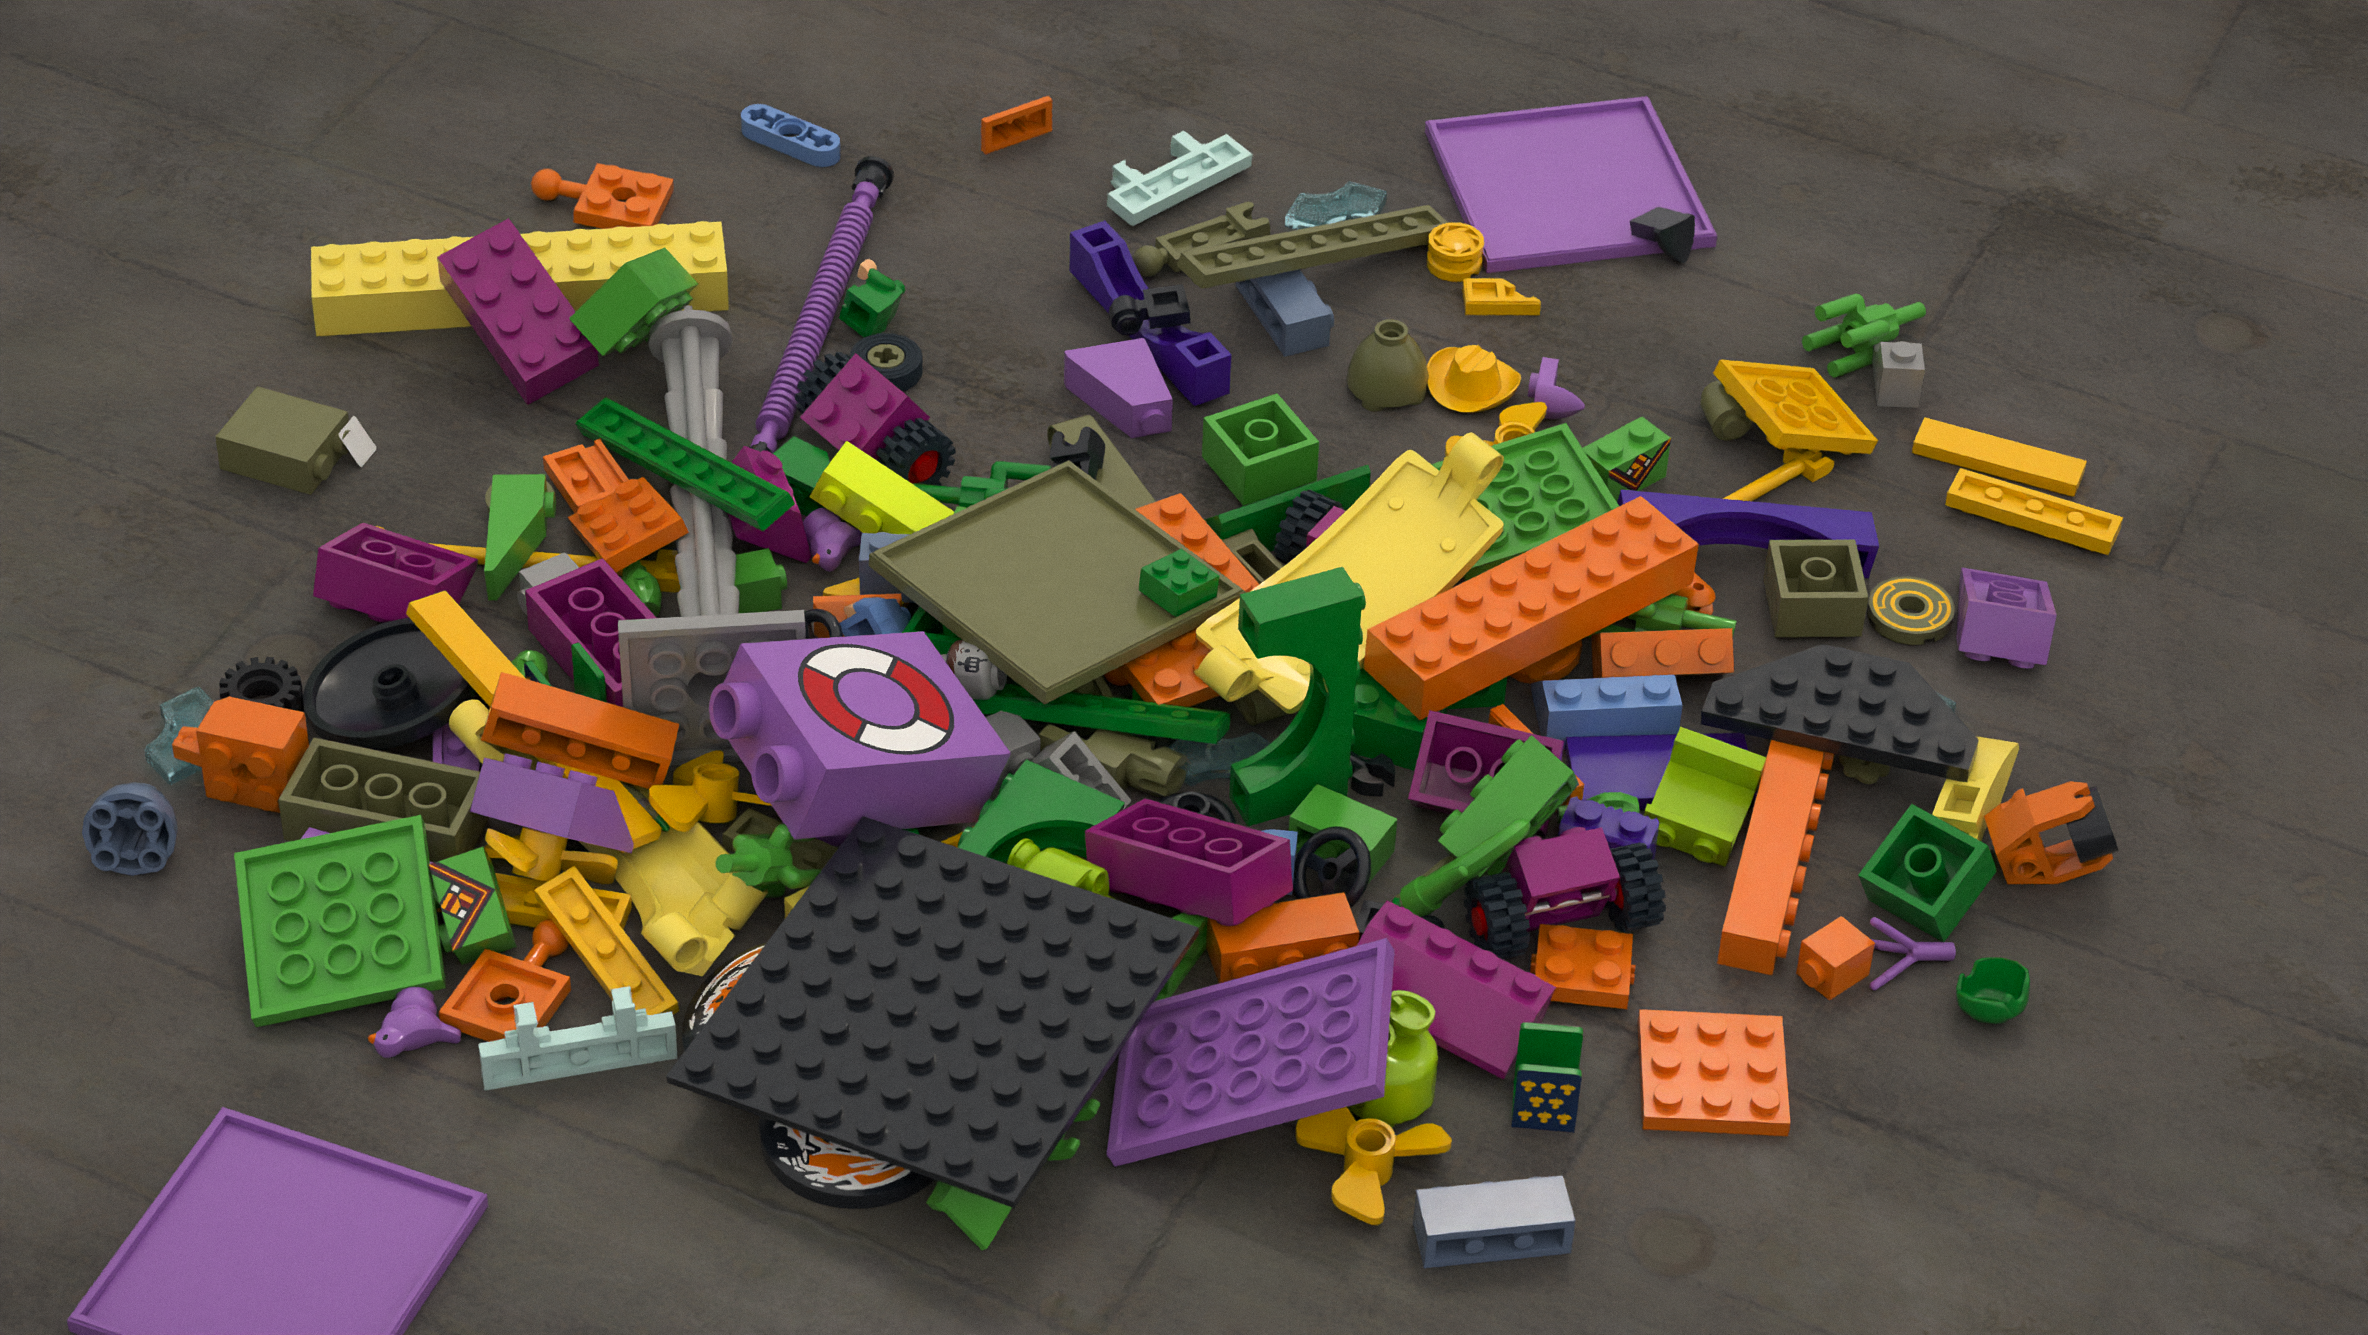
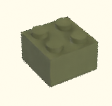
[1763,539,1868,638]

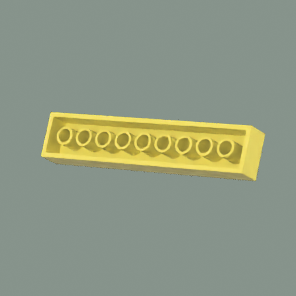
[311,221,729,337]

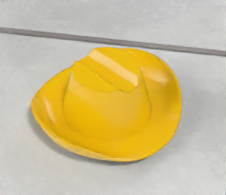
[1427,345,1521,413]

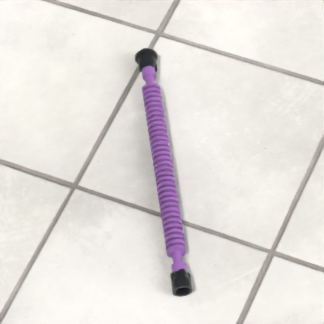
[746,156,894,453]

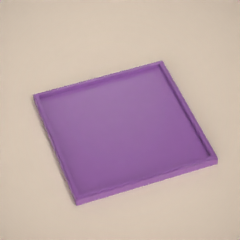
[1425,96,1717,273]
[67,1107,488,1335]

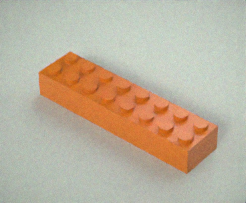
[1364,496,1699,720]

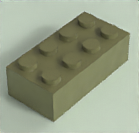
[278,738,489,863]

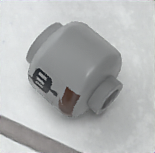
[941,640,1007,700]

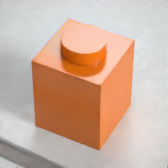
[1796,916,1875,1001]

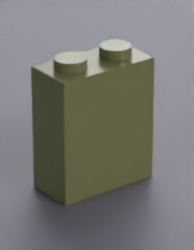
[215,386,350,495]

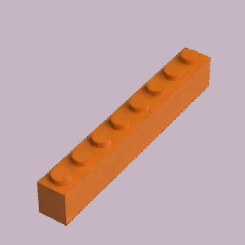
[1717,740,1835,976]

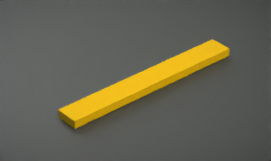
[406,590,662,854]

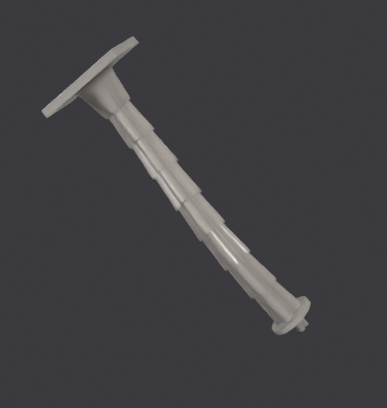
[618,306,806,766]

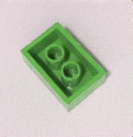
[569,248,698,356]
[1438,735,1579,878]

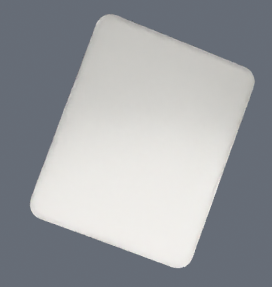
[339,416,376,467]

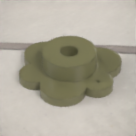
[1839,755,1890,784]

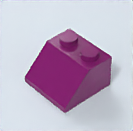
[727,446,811,563]

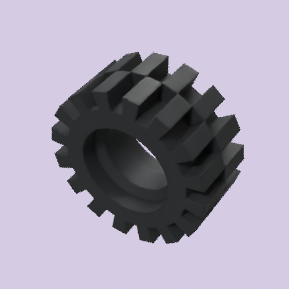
[219,657,304,712]

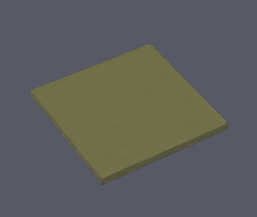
[868,460,1246,704]

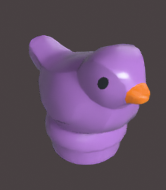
[803,508,862,572]
[368,987,461,1058]

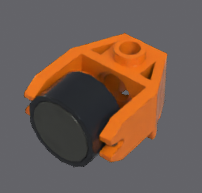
[1984,781,2119,884]

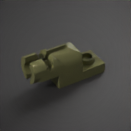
[1039,724,1187,797]

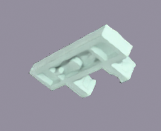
[1107,131,1252,226]
[478,986,677,1090]

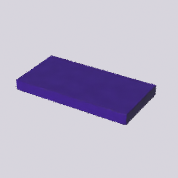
[1565,733,1757,810]

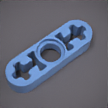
[741,104,841,167]

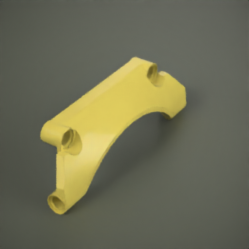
[449,699,768,977]

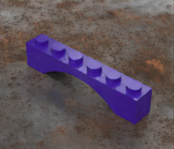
[1069,221,1232,406]
[1617,490,1879,578]

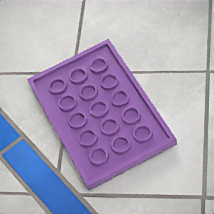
[1106,938,1395,1167]

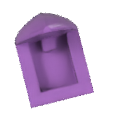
[1528,357,1585,419]

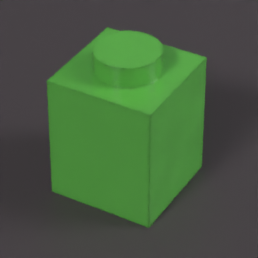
[735,548,787,613]

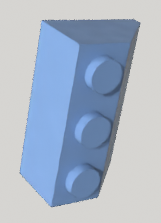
[1531,675,1683,750]

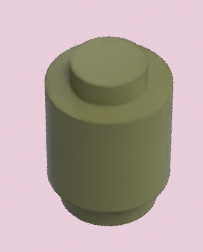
[1700,380,1753,441]

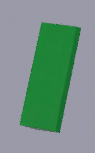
[1204,464,1371,558]

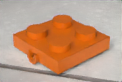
[1530,924,1635,1009]

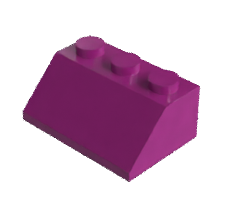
[313,522,478,622]
[1408,710,1564,837]

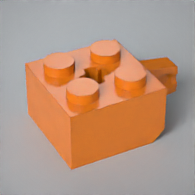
[172,697,309,813]

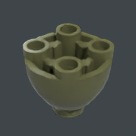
[1346,319,1429,412]

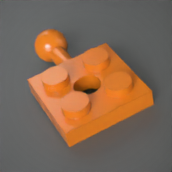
[531,163,674,229]
[439,919,571,1042]

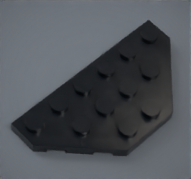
[1700,644,1979,782]

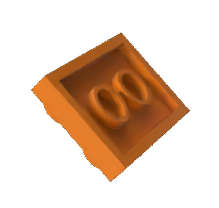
[568,477,689,572]

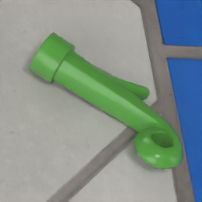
[1400,818,1530,917]

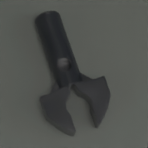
[1350,751,1396,797]

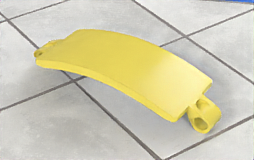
[1194,432,1504,714]

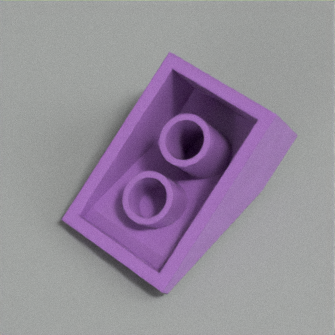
[1956,567,2057,668]

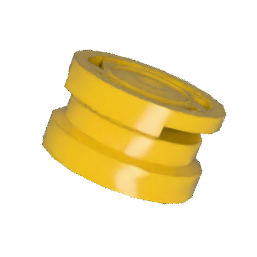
[1427,222,1484,282]

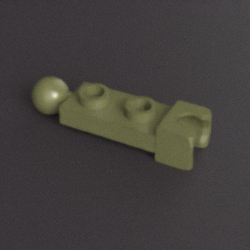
[1132,202,1270,277]

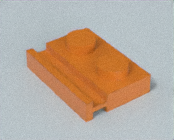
[543,439,629,514]

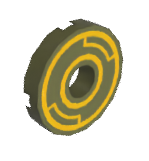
[1867,576,1955,645]

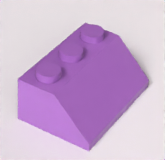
[470,753,634,853]

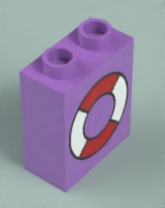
[709,631,1011,840]

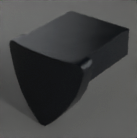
[1629,207,1695,263]

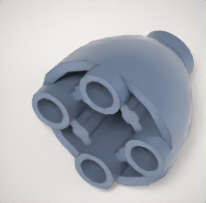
[82,782,178,876]

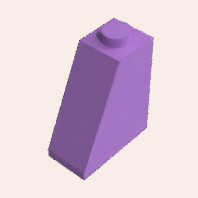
[1064,338,1173,438]

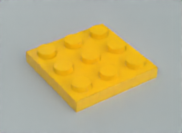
[1713,360,1878,455]

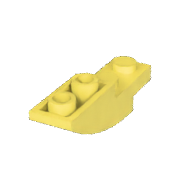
[1932,736,2019,842]

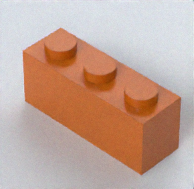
[1591,628,1734,678]
[1206,892,1359,983]

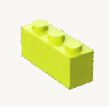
[809,441,954,534]

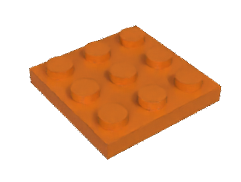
[1637,1009,1791,1136]

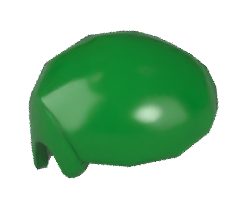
[1956,957,2030,1024]

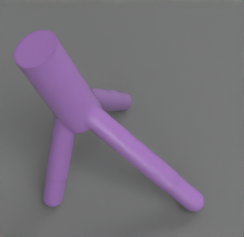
[1870,917,1956,990]

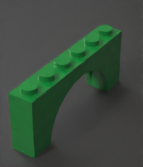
[1229,566,1366,827]
[957,759,1125,864]

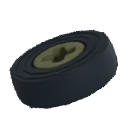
[849,333,923,392]

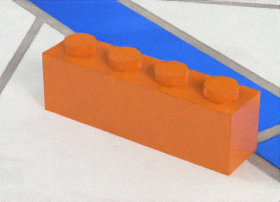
[481,672,679,789]

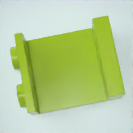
[1644,727,1767,867]

